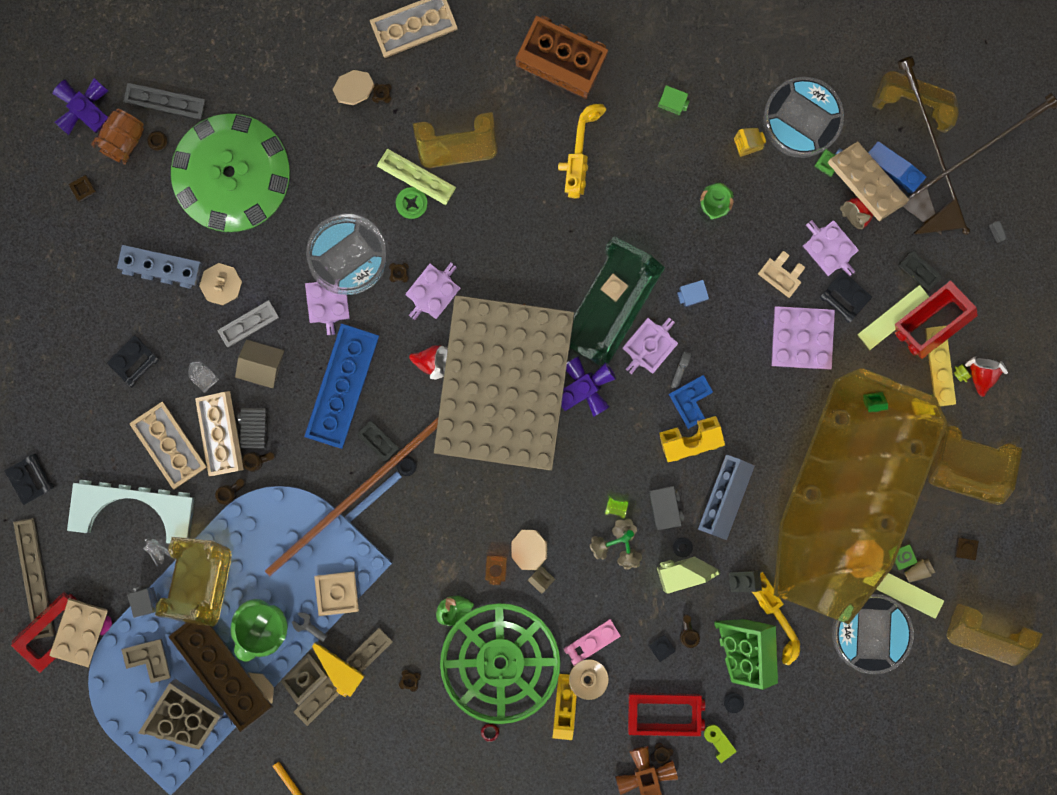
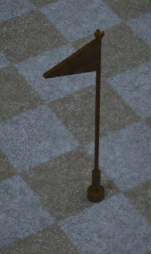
[897,56,970,235]
[898,92,1057,235]

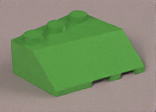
[714,619,778,690]

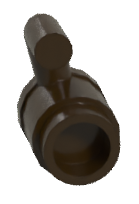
[242,452,276,472]
[215,479,246,505]
[680,614,700,648]

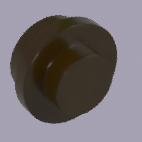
[147,131,168,151]

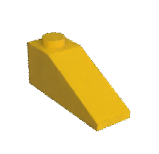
[734,128,766,157]
[312,642,365,697]
[552,674,577,740]

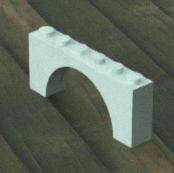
[67,480,195,545]

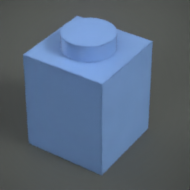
[677,280,709,307]

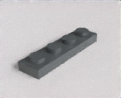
[123,83,206,120]

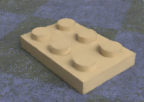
[50,598,108,667]

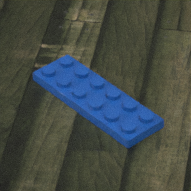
[304,324,379,449]

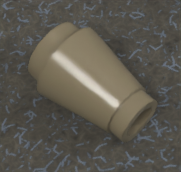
[904,558,935,583]

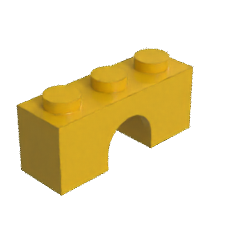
[659,416,725,462]

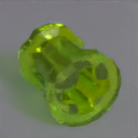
[605,497,628,519]

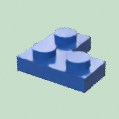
[668,375,713,429]

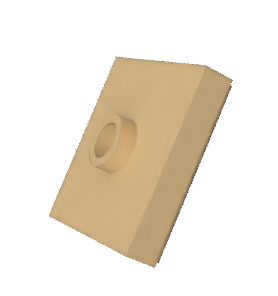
[314,571,359,616]

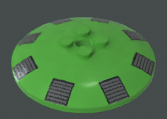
[171,114,290,232]

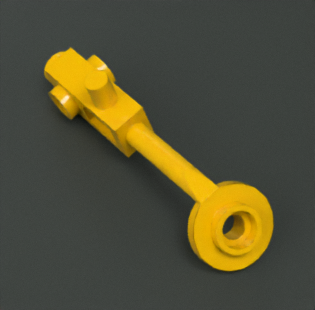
[558,104,606,198]
[752,570,800,665]

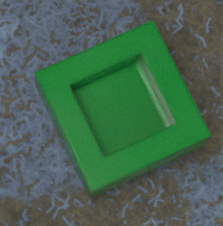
[863,392,888,413]

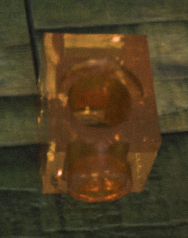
[485,556,507,585]

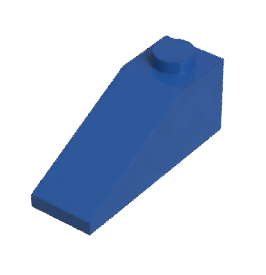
[868,141,926,195]

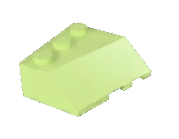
[657,557,720,594]

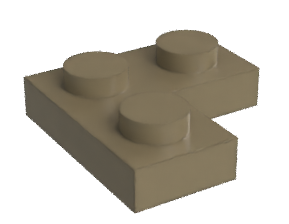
[121,639,171,683]

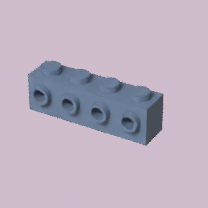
[117,245,203,289]
[698,455,755,540]

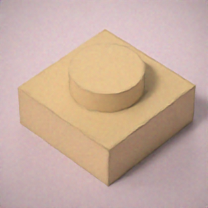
[600,274,628,302]

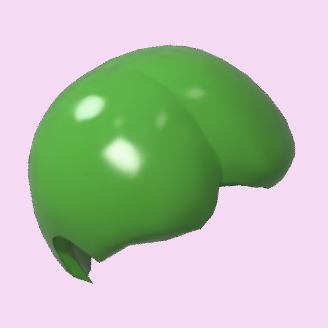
[231,599,288,662]

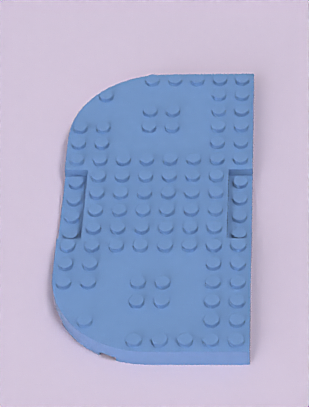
[88,486,392,795]

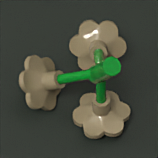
[590,518,642,569]

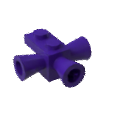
[52,78,109,135]
[561,356,616,417]

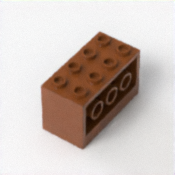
[516,15,608,99]

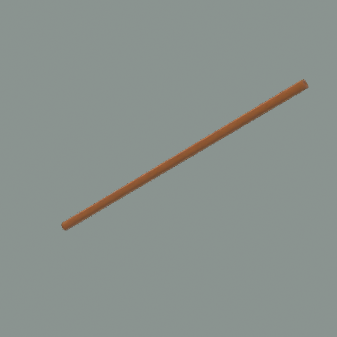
[265,417,439,577]

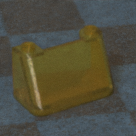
[872,71,959,133]
[413,112,498,168]
[929,425,1022,504]
[155,537,231,626]
[947,603,1043,666]

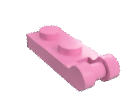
[563,619,621,666]

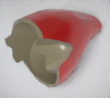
[840,197,874,229]

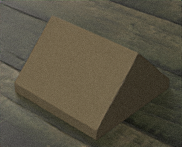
[235,340,285,389]
[281,653,328,705]

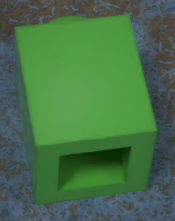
[658,85,690,115]

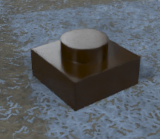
[68,175,96,202]
[955,538,979,561]

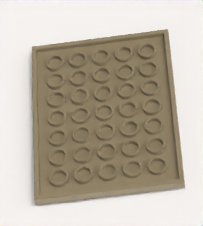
[434,295,574,471]

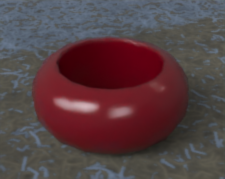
[481,723,499,742]

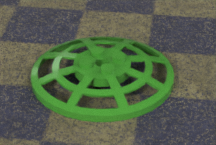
[440,603,560,724]

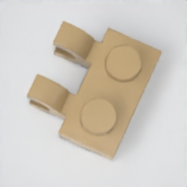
[758,251,805,298]

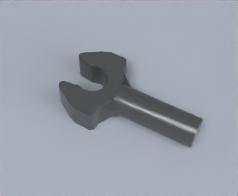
[671,351,691,388]
[292,612,327,642]

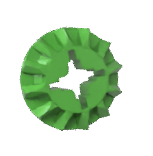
[396,187,427,219]

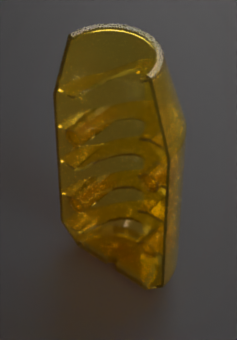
[773,368,948,624]

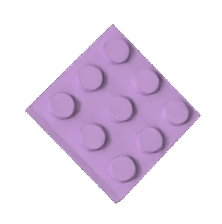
[771,307,835,370]

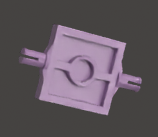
[803,220,859,276]
[405,262,461,320]
[305,267,349,335]
[622,318,678,374]

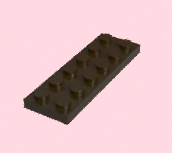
[168,612,273,732]

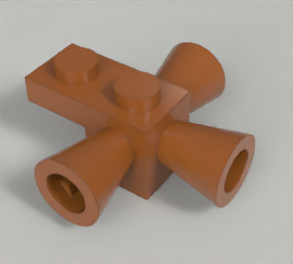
[615,746,678,795]

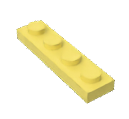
[925,326,956,407]

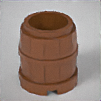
[91,109,144,165]

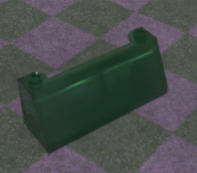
[569,236,665,367]

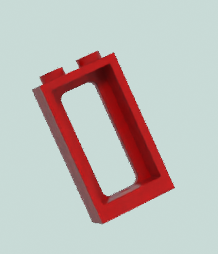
[895,281,978,359]
[11,591,78,673]
[628,693,705,736]

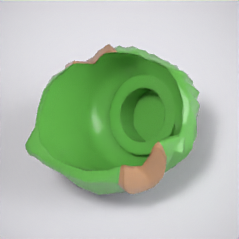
[700,183,734,220]
[436,596,474,626]

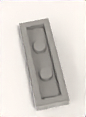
[217,300,279,348]

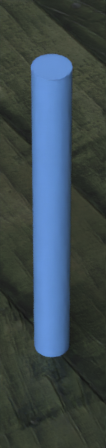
[345,471,402,522]

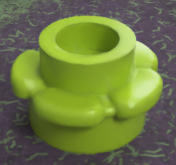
[954,364,972,382]

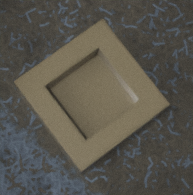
[528,566,555,594]

